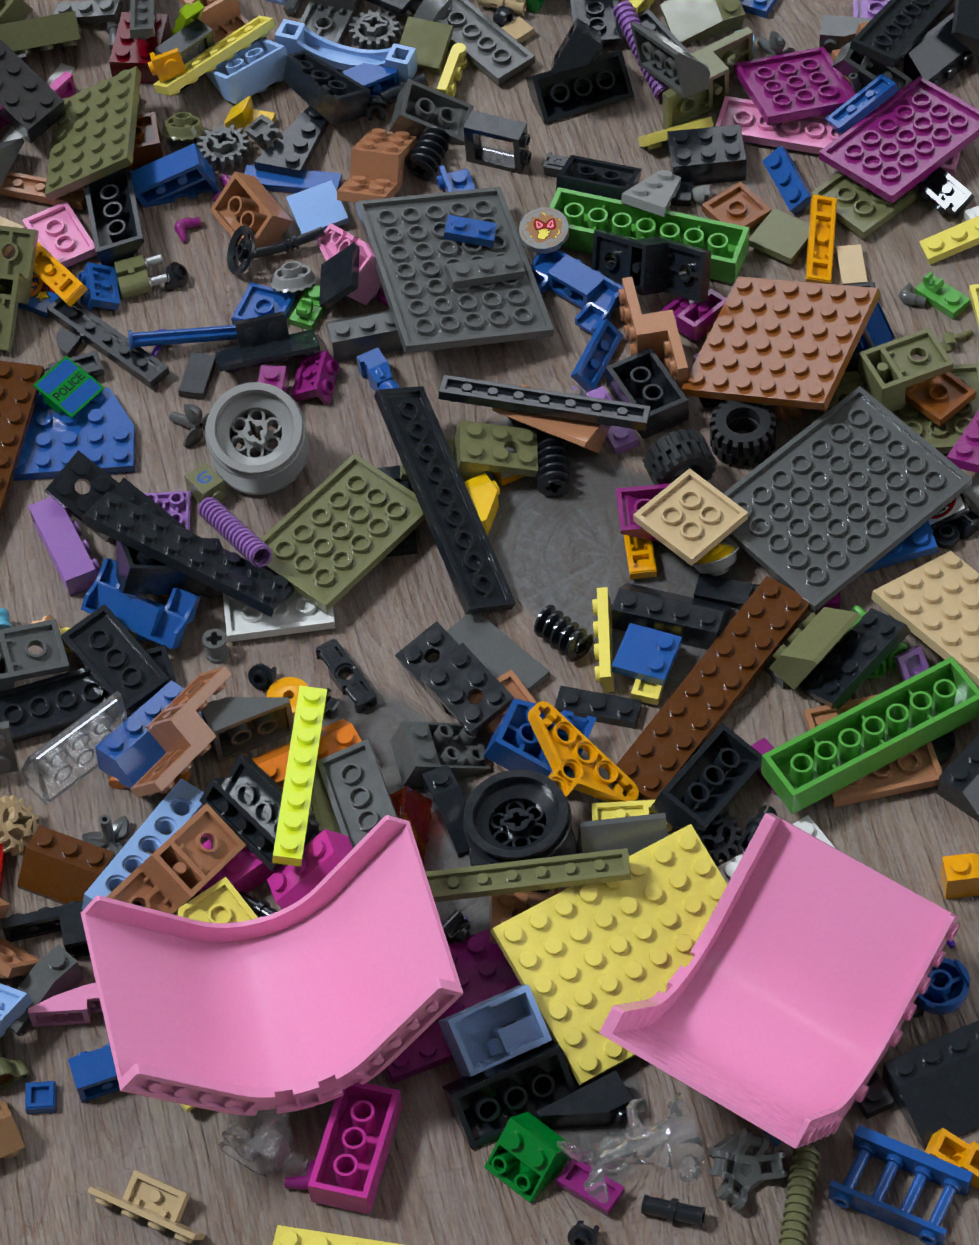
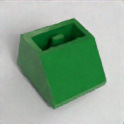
[484,1112,574,1203]

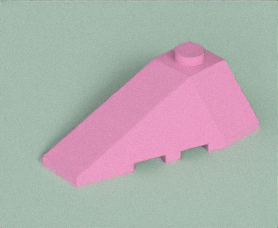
[317,223,381,306]

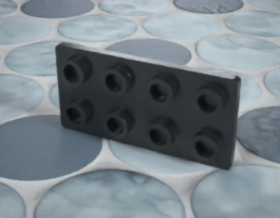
[215,311,320,373]

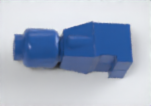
[356,348,400,392]

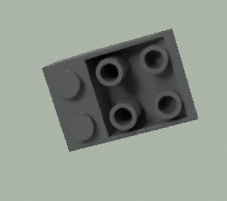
[390,721,491,787]

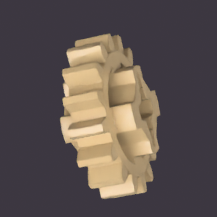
[0,794,41,856]

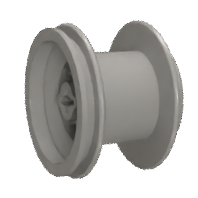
[205,382,309,495]

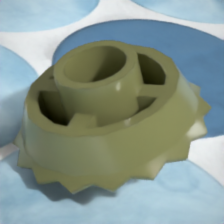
[160,112,206,141]

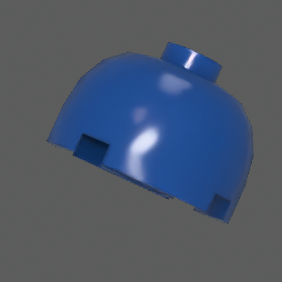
[915,956,970,1016]

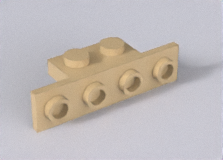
[87,1170,206,1243]

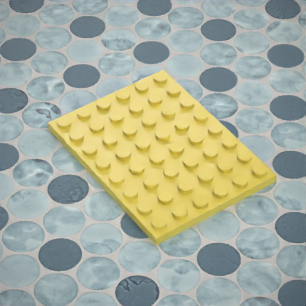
[491,824,727,1086]

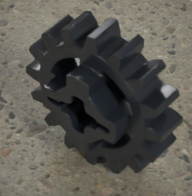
[681,811,742,867]

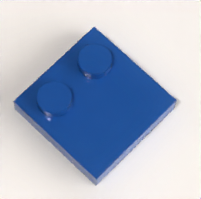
[612,623,682,686]

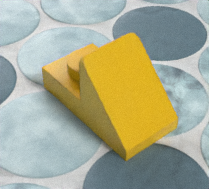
[224,96,277,132]

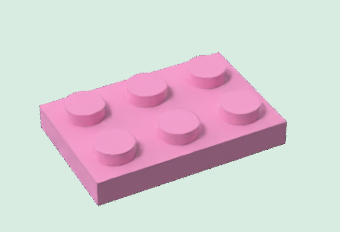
[22,201,97,268]

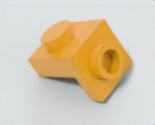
[148,48,187,82]

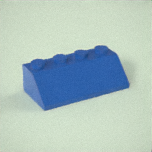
[95,680,203,789]

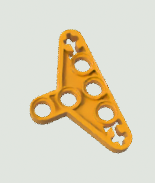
[528,701,639,802]

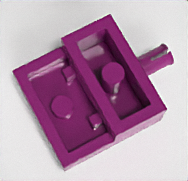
[659,289,727,342]

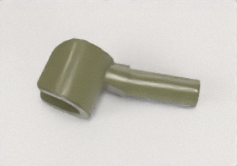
[941,329,973,352]

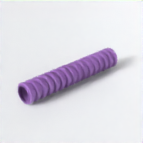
[613,1,670,100]
[198,497,272,567]

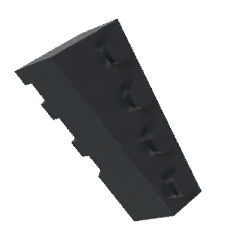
[283,50,371,125]

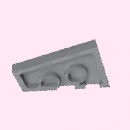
[621,170,681,217]

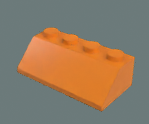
[252,719,362,789]

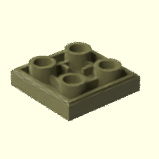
[399,16,454,72]
[749,208,809,265]

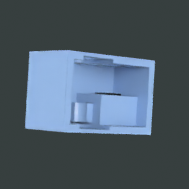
[438,984,552,1077]

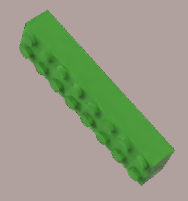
[549,187,749,284]
[761,657,979,814]

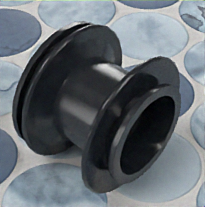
[462,769,577,893]

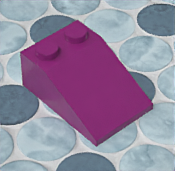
[615,483,671,542]

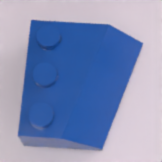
[484,698,597,778]

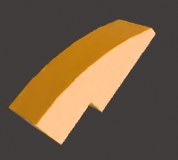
[925,1128,979,1189]

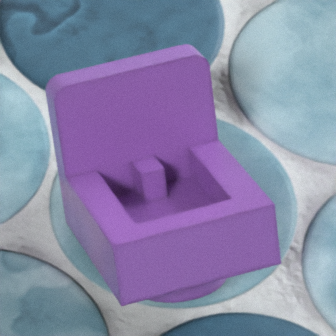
[893,646,929,682]

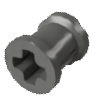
[202,629,230,664]

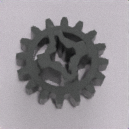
[349,9,400,50]
[197,124,250,170]

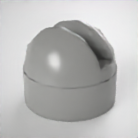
[692,185,713,205]

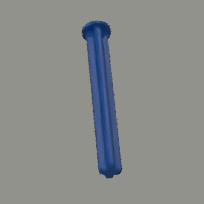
[128,325,238,351]

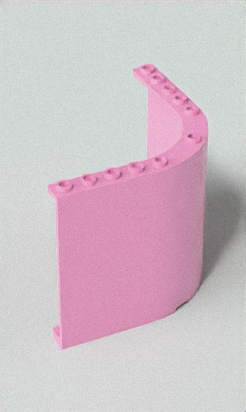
[599,813,960,1149]
[81,815,463,1116]

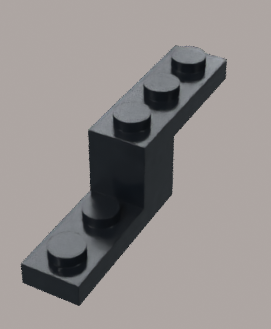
[1,901,90,958]

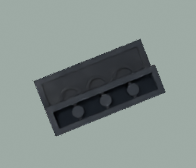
[199,755,320,871]

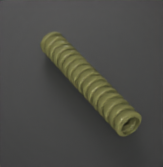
[778,1146,820,1245]

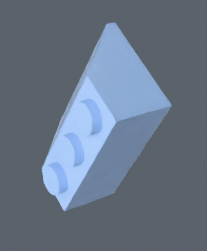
[205,38,288,104]

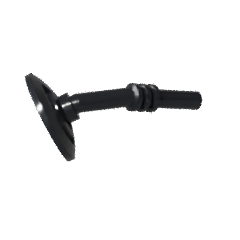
[227,225,325,275]

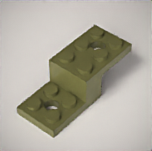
[663,27,753,129]
[0,225,39,352]
[819,327,954,415]
[400,420,538,482]

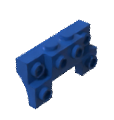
[531,249,622,335]
[81,558,200,649]

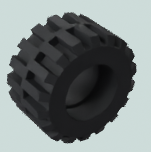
[710,400,776,468]
[643,429,717,485]

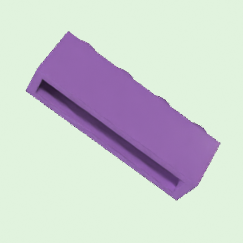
[28,497,100,597]

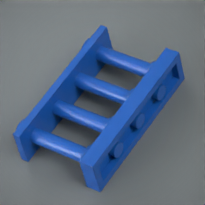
[828,1125,973,1245]

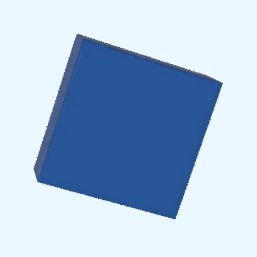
[25,1081,57,1114]

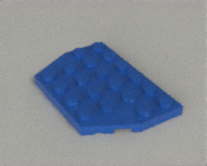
[13,388,136,481]

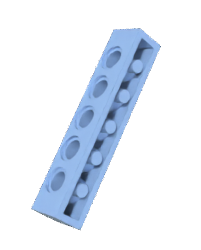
[82,779,204,910]

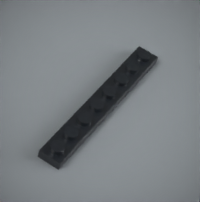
[438,375,651,431]

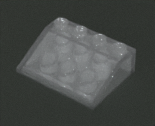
[21,691,127,805]

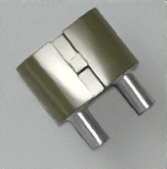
[114,254,168,299]

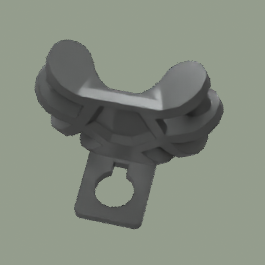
[706,1128,789,1211]

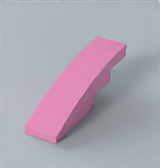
[28,983,103,1027]

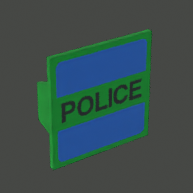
[33,356,105,419]

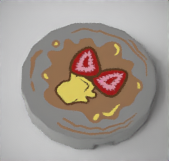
[519,207,569,254]

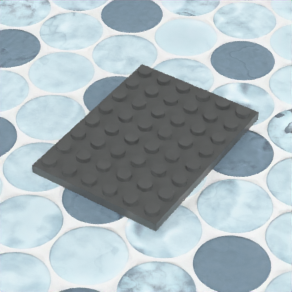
[356,187,554,353]
[723,386,972,612]

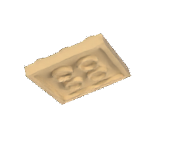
[633,468,748,566]

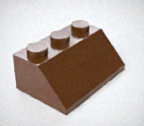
[17,825,115,905]

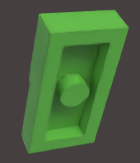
[914,272,970,320]
[289,284,325,330]

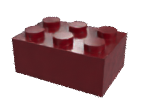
[109,12,171,84]

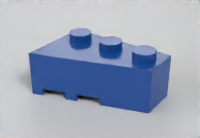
[131,143,220,208]

